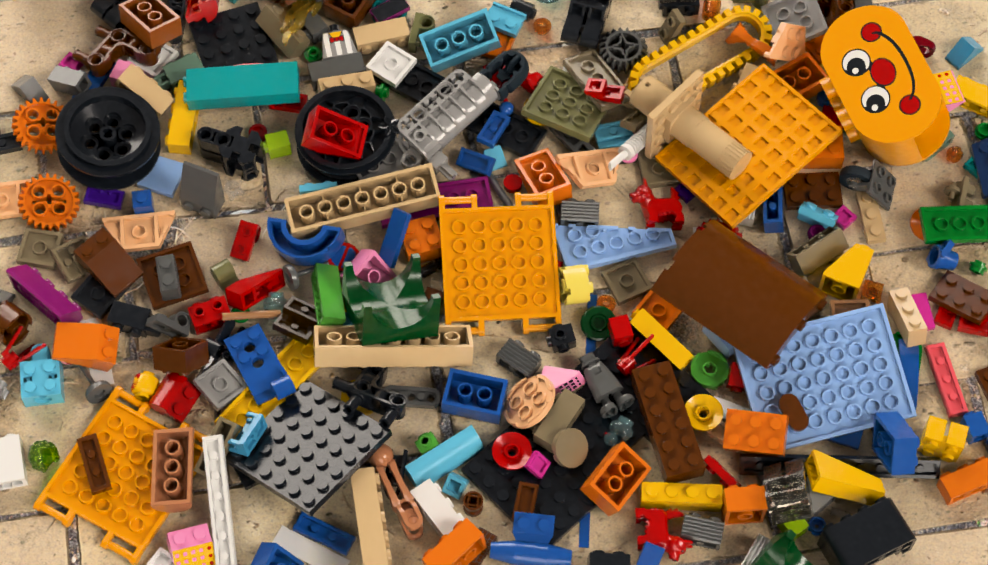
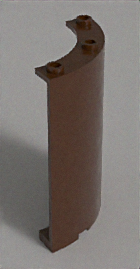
[651,219,828,369]

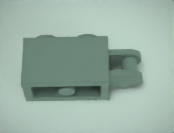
[153,52,204,93]

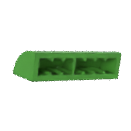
[311,263,346,325]

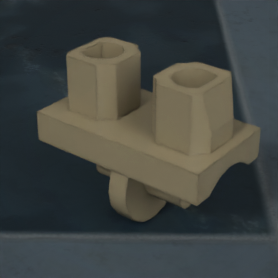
[944,176,976,206]

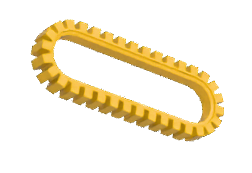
[627,5,773,92]

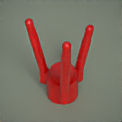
[0,326,46,371]
[616,334,656,376]

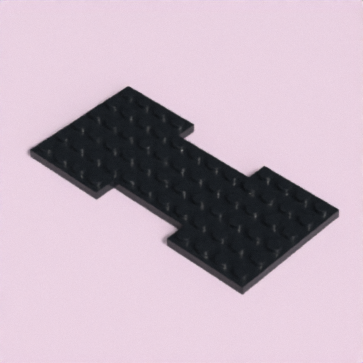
[461,320,712,545]

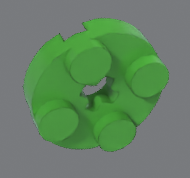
[690,350,730,390]

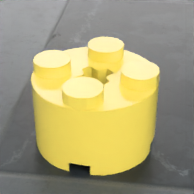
[558,264,593,305]

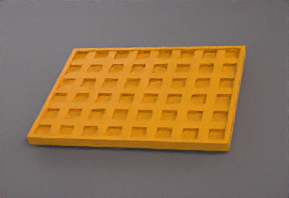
[655,63,842,230]

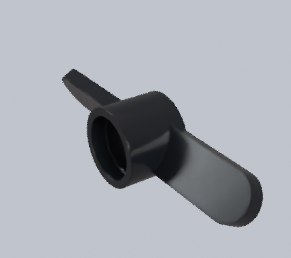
[197,320,235,377]

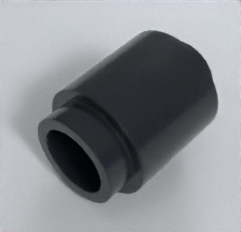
[510,0,537,22]

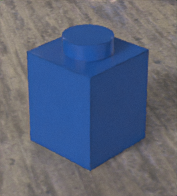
[132,189,155,214]
[959,411,988,445]

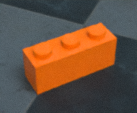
[936,456,988,505]

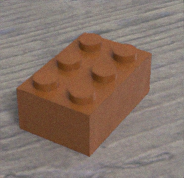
[119,0,182,49]

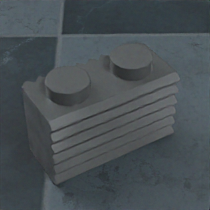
[560,198,600,227]
[155,254,182,301]
[496,338,542,379]
[680,513,725,550]

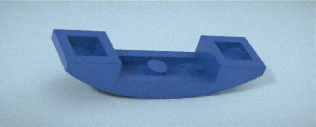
[898,339,919,410]

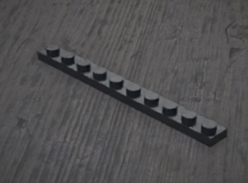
[739,453,941,479]

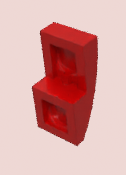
[584,78,626,104]

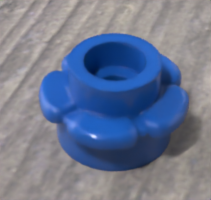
[808,516,826,536]

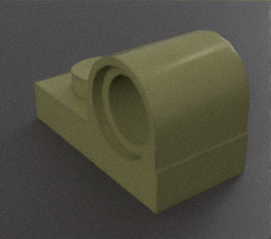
[408,12,435,53]
[210,258,239,296]

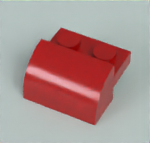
[185,0,219,23]
[147,372,201,424]

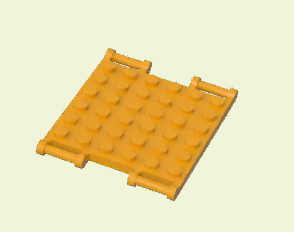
[438,191,562,336]
[33,386,206,565]

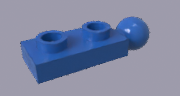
[476,101,514,149]

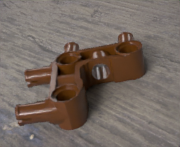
[72,25,167,77]

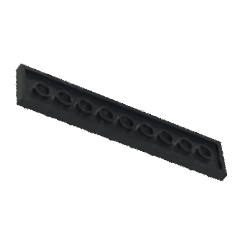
[373,63,548,157]

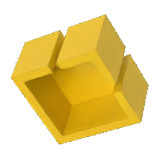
[917,415,969,463]

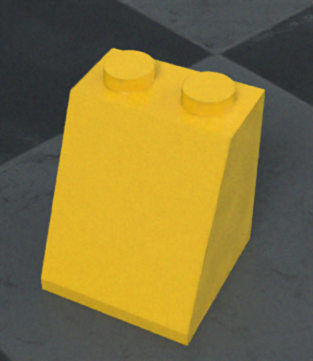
[818,243,874,300]

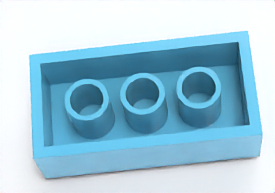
[419,8,502,73]

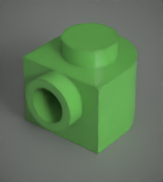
[415,431,440,455]

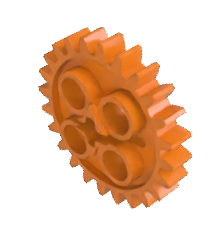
[11,97,64,155]
[18,173,80,231]

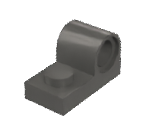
[146,311,191,338]

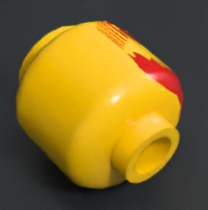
[131,371,159,401]

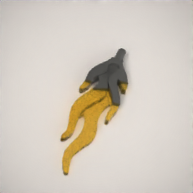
[280,0,323,46]

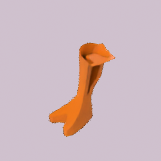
[725,22,777,67]

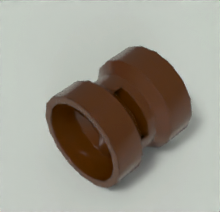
[463,491,483,517]

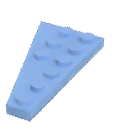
[555,223,677,269]

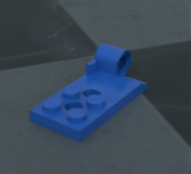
[224,323,296,406]

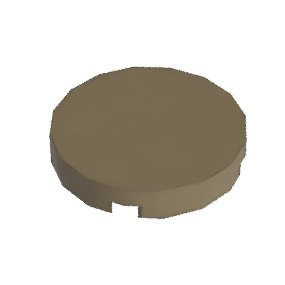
[552,428,588,468]

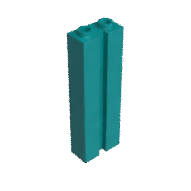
[183,61,300,110]

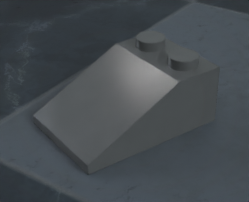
[179,161,225,219]

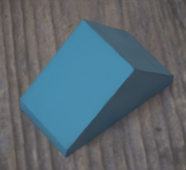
[945,37,984,70]

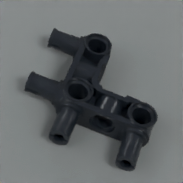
[332,367,407,429]

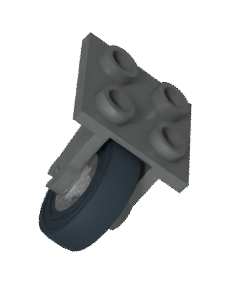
[839,160,896,211]

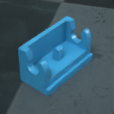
[227,412,268,457]

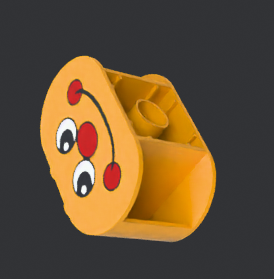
[819,5,950,166]

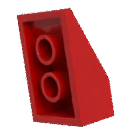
[301,105,369,160]

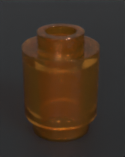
[702,0,721,21]

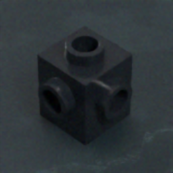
[546,323,576,353]

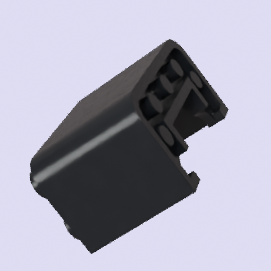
[817,496,917,565]

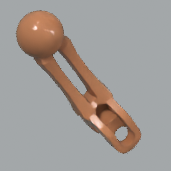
[368,444,423,540]

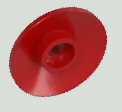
[492,432,532,470]

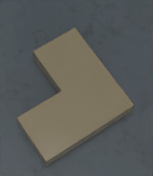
[50,235,87,284]

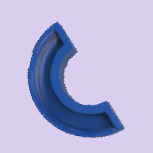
[267,217,346,266]

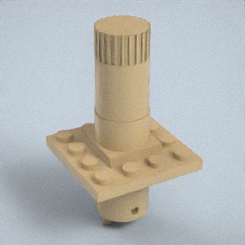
[624,69,752,180]

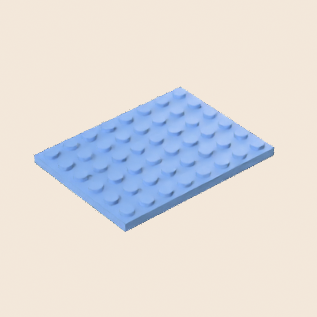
[732,303,917,450]

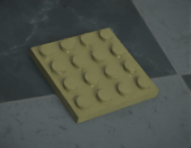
[521,66,608,143]

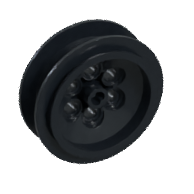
[55,87,161,190]

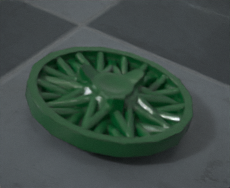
[580,305,615,342]

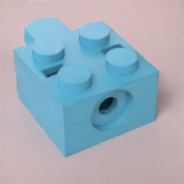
[20,344,65,407]

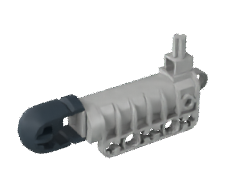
[397,50,529,182]

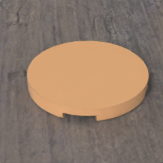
[503,374,555,429]

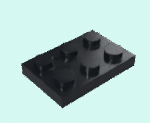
[71,275,133,320]

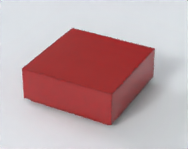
[934,306,957,330]

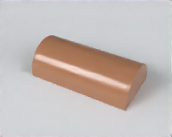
[151,427,194,513]

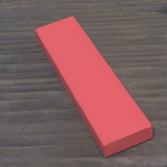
[924,342,969,418]

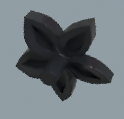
[377,116,400,138]

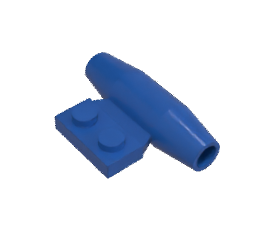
[489,511,572,565]

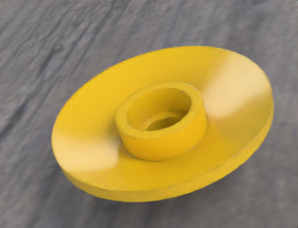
[685,394,723,431]

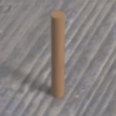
[222,309,281,321]

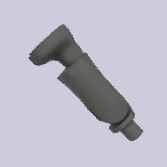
[579,352,635,418]

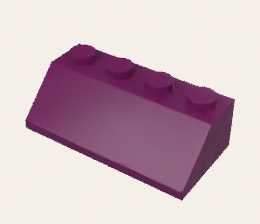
[6,264,83,325]

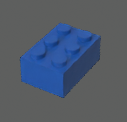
[441,368,508,425]
[872,411,920,475]

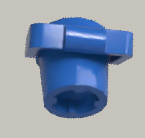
[926,239,959,271]

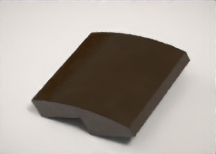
[272,296,317,345]

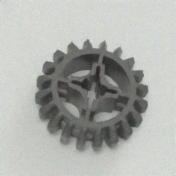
[599,27,648,74]

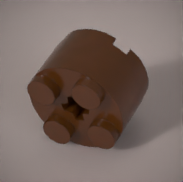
[0,300,32,347]

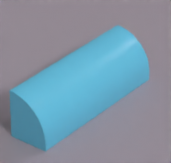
[405,425,484,488]

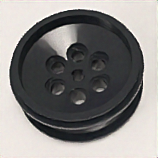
[295,85,396,186]

